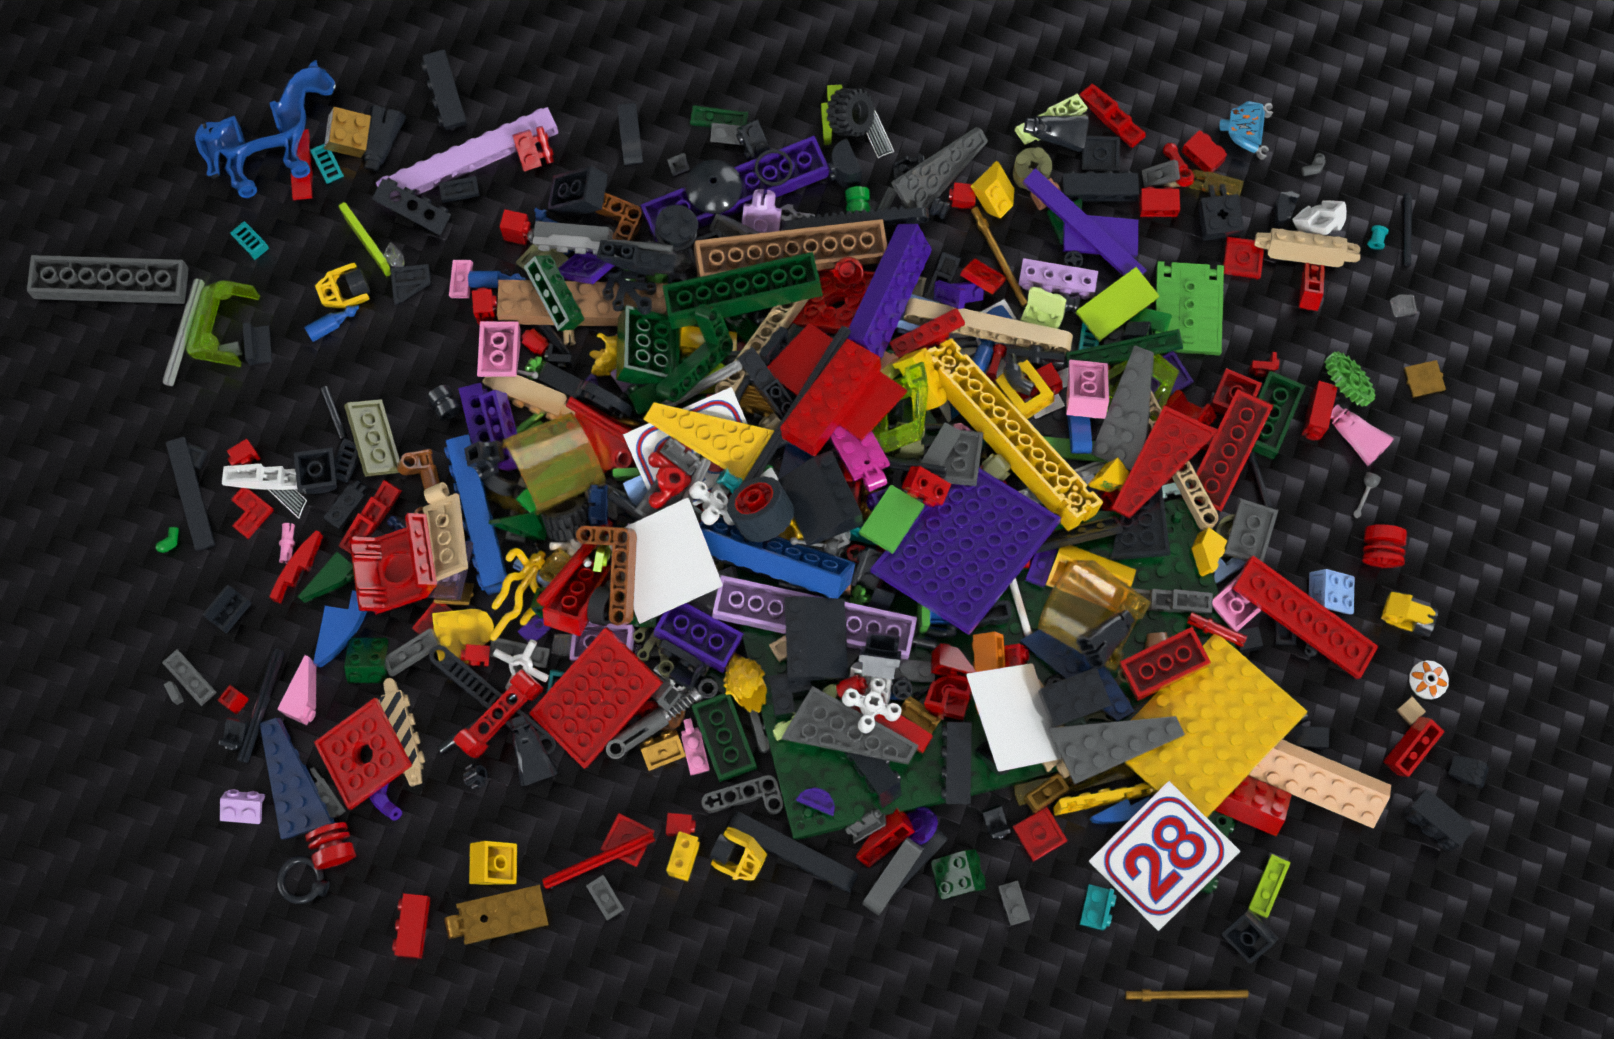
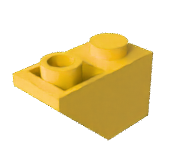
[1191,527,1227,577]

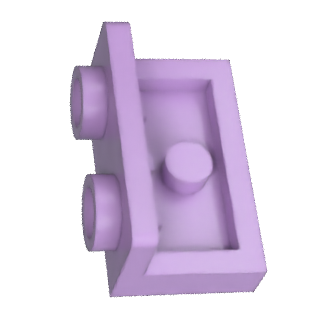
[220,789,265,824]

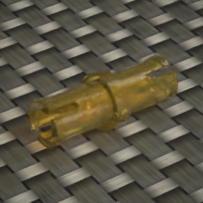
[487,490,525,514]

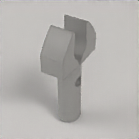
[780,204,815,222]

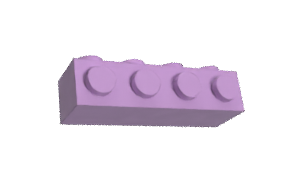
[1018,258,1098,300]

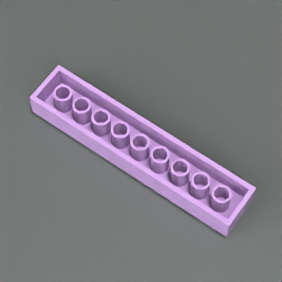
[712,575,917,660]

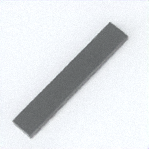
[903,422,962,502]

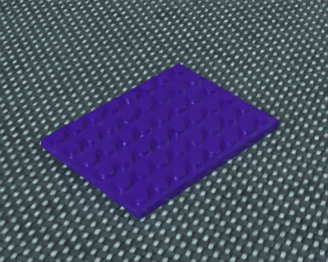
[871,468,1061,635]

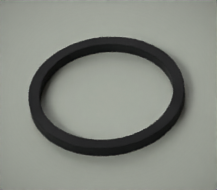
[755,150,793,186]

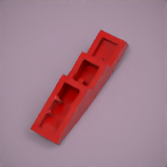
[1079,84,1146,148]
[291,129,313,200]
[339,480,402,554]
[269,531,323,604]
[851,694,933,753]

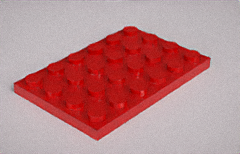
[529,627,664,769]

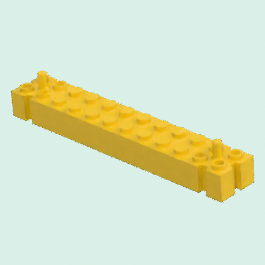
[927,338,1103,531]

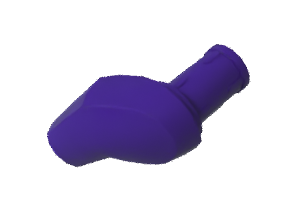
[370,783,402,821]

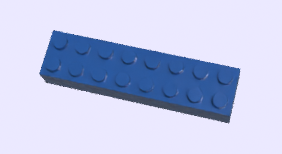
[444,434,511,595]
[699,516,855,599]

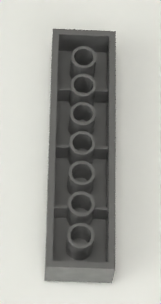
[27,255,189,304]

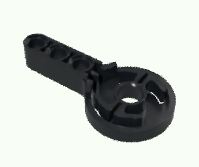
[537,362,634,418]

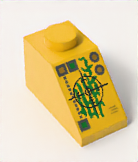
[1088,457,1130,492]

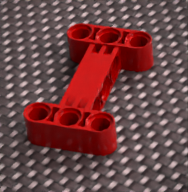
[453,669,544,758]

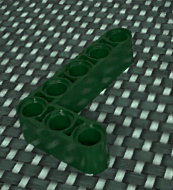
[656,304,733,402]

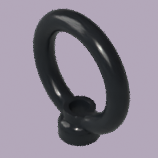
[277,855,330,904]

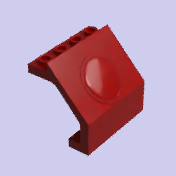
[349,513,437,615]

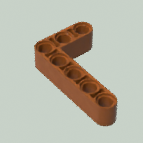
[595,193,643,282]
[576,526,637,626]

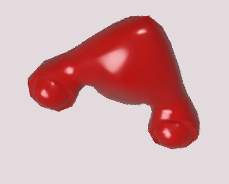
[648,451,691,509]

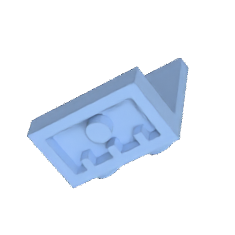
[1309,569,1355,615]

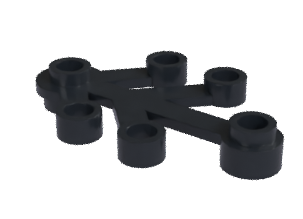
[602,266,657,315]

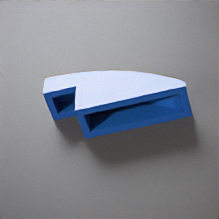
[313,590,367,668]

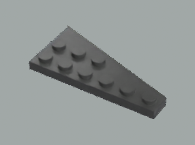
[782,686,918,764]
[1048,716,1185,785]

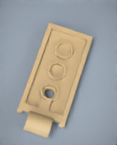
[423,482,468,581]

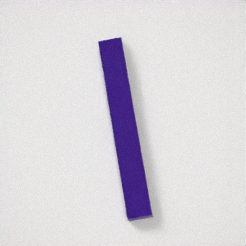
[1022,168,1147,276]

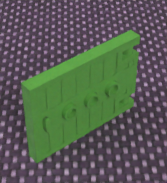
[1154,261,1224,355]

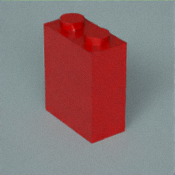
[1301,381,1338,440]

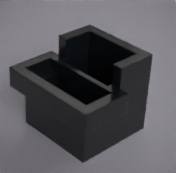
[859,632,902,679]

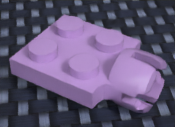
[742,189,782,233]

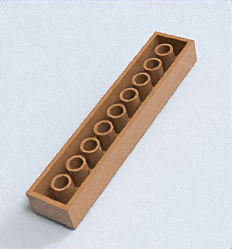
[693,219,887,277]
[497,280,668,326]

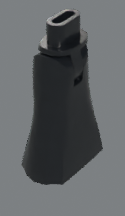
[364,105,406,172]
[1023,115,1089,152]
[1076,609,1134,669]
[510,714,559,786]

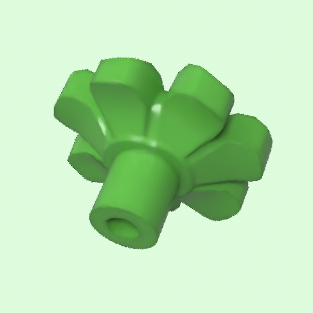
[525,356,546,380]
[850,585,871,606]

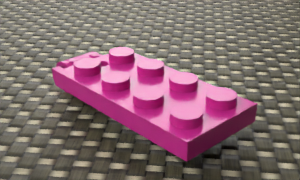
[830,426,890,492]

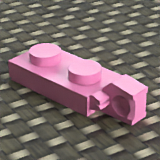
[681,718,710,776]

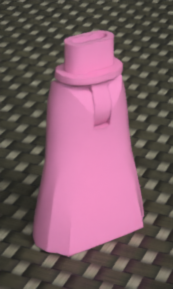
[1331,404,1394,466]

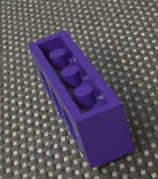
[458,383,491,444]
[479,390,526,472]

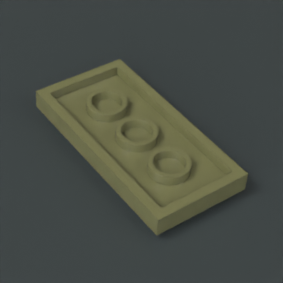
[344,400,400,477]

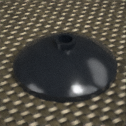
[685,160,742,214]

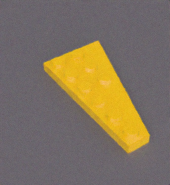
[643,402,775,481]

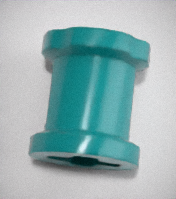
[1367,225,1389,250]
[716,468,743,494]

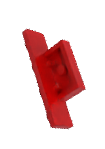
[890,308,965,359]

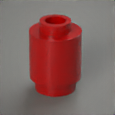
[521,329,549,356]
[836,674,868,699]

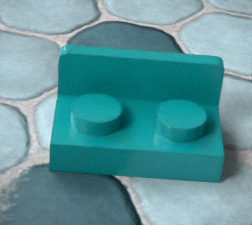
[1079,884,1116,930]

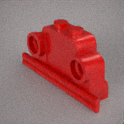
[565,396,636,473]

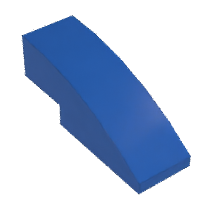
[1090,797,1150,824]

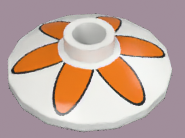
[1409,660,1449,699]

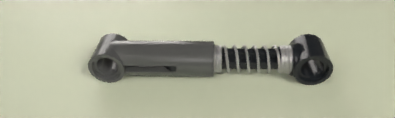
[606,676,718,759]

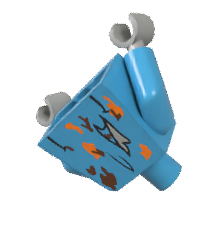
[1219,101,1273,159]

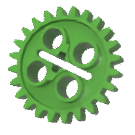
[1325,351,1376,407]

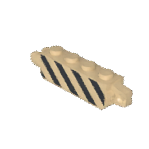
[379,678,425,786]

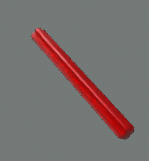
[537,519,613,606]
[542,832,655,889]

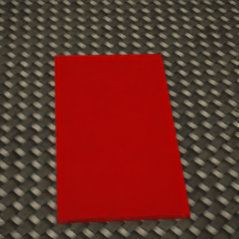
[767,323,907,441]

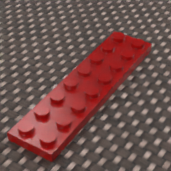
[1232,555,1378,679]

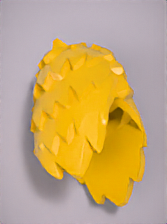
[723,655,767,713]

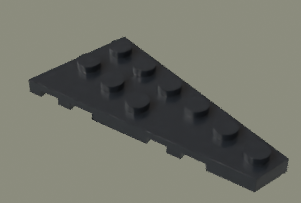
[1110,487,1170,560]

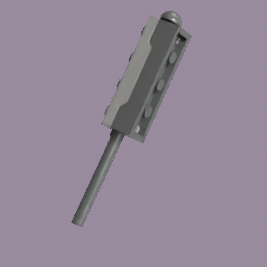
[527,221,673,255]

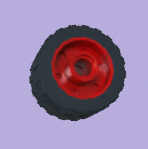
[727,476,794,542]

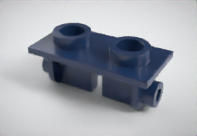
[588,485,608,526]

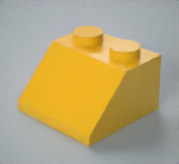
[971,161,1014,218]
[469,841,517,885]

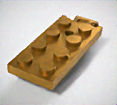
[444,885,548,944]

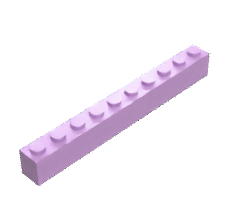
[376,107,558,202]

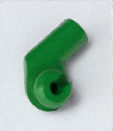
[156,527,179,553]

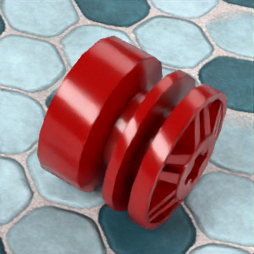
[1362,525,1407,568]
[305,822,356,870]

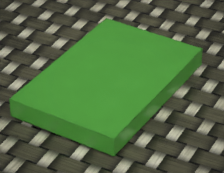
[859,485,925,554]

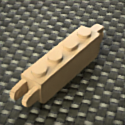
[1255,228,1361,267]
[482,375,576,422]

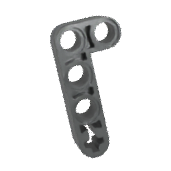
[702,775,783,815]
[862,837,924,916]

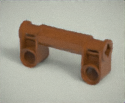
[397,449,446,524]

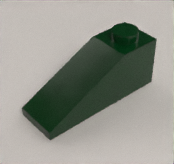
[488,510,547,541]
[298,552,354,603]

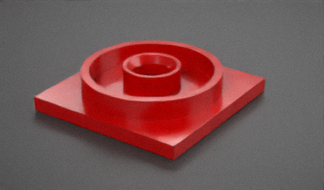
[789,269,875,334]
[314,698,412,810]

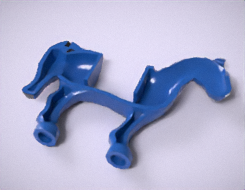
[195,60,336,198]

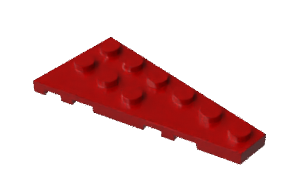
[1112,405,1218,518]

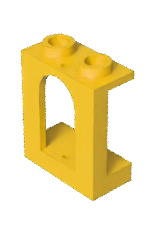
[995,360,1055,419]
[666,832,700,882]

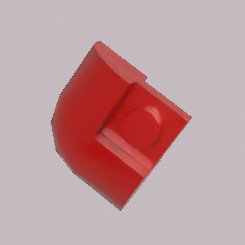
[924,674,972,721]

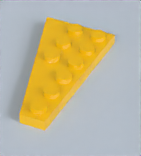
[1053,783,1157,816]

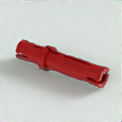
[1187,612,1247,647]

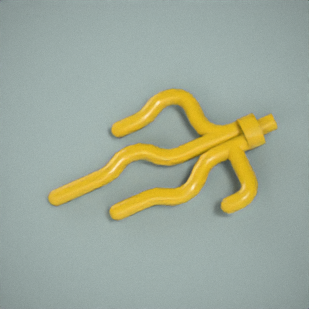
[490,548,546,641]

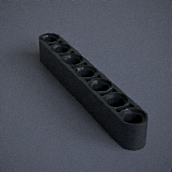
[728,811,859,893]

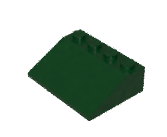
[616,305,680,384]

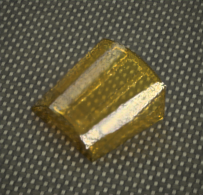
[501,412,606,515]
[1038,560,1151,671]

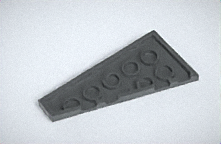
[891,127,988,209]
[1091,346,1154,470]

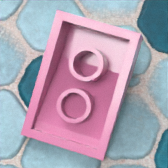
[477,321,521,377]
[1066,360,1109,419]
[1212,574,1261,632]
[278,655,316,725]

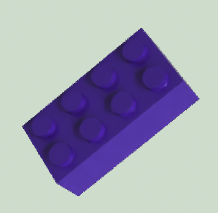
[654,603,743,673]

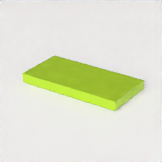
[339,202,391,277]
[1076,267,1160,342]

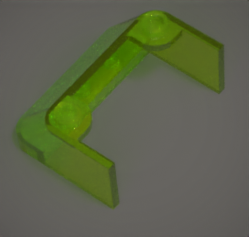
[186,280,260,367]

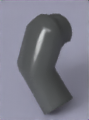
[1301,154,1326,176]

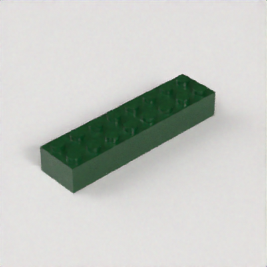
[662,252,823,329]

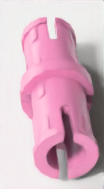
[279,523,295,564]

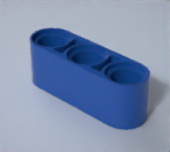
[1067,415,1092,454]

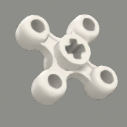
[689,481,735,525]
[842,677,901,733]

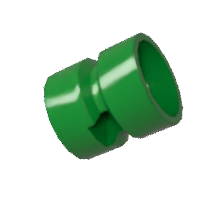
[845,186,870,214]

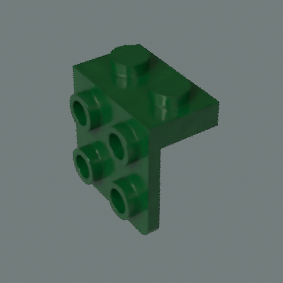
[344,638,389,683]
[931,850,986,899]

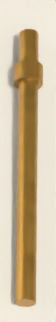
[971,207,1028,307]
[1125,989,1248,1001]

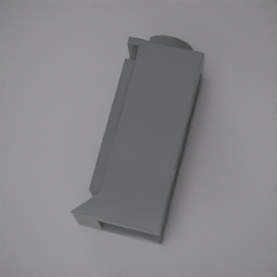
[651,672,682,712]

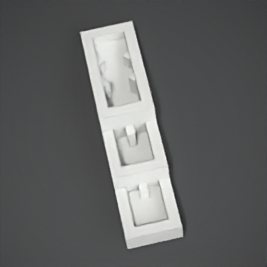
[222,464,297,490]

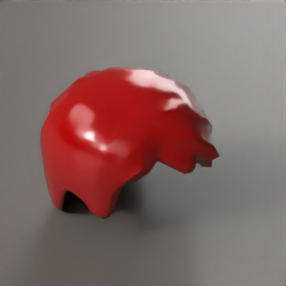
[831,257,863,286]

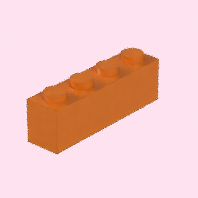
[972,631,1005,714]

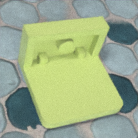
[1020,287,1066,329]

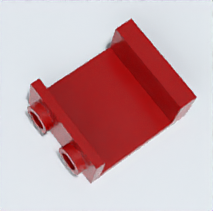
[1153,389,1217,426]

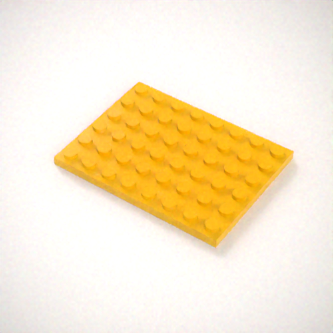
[1125,634,1307,818]

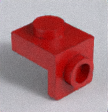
[1249,352,1279,377]

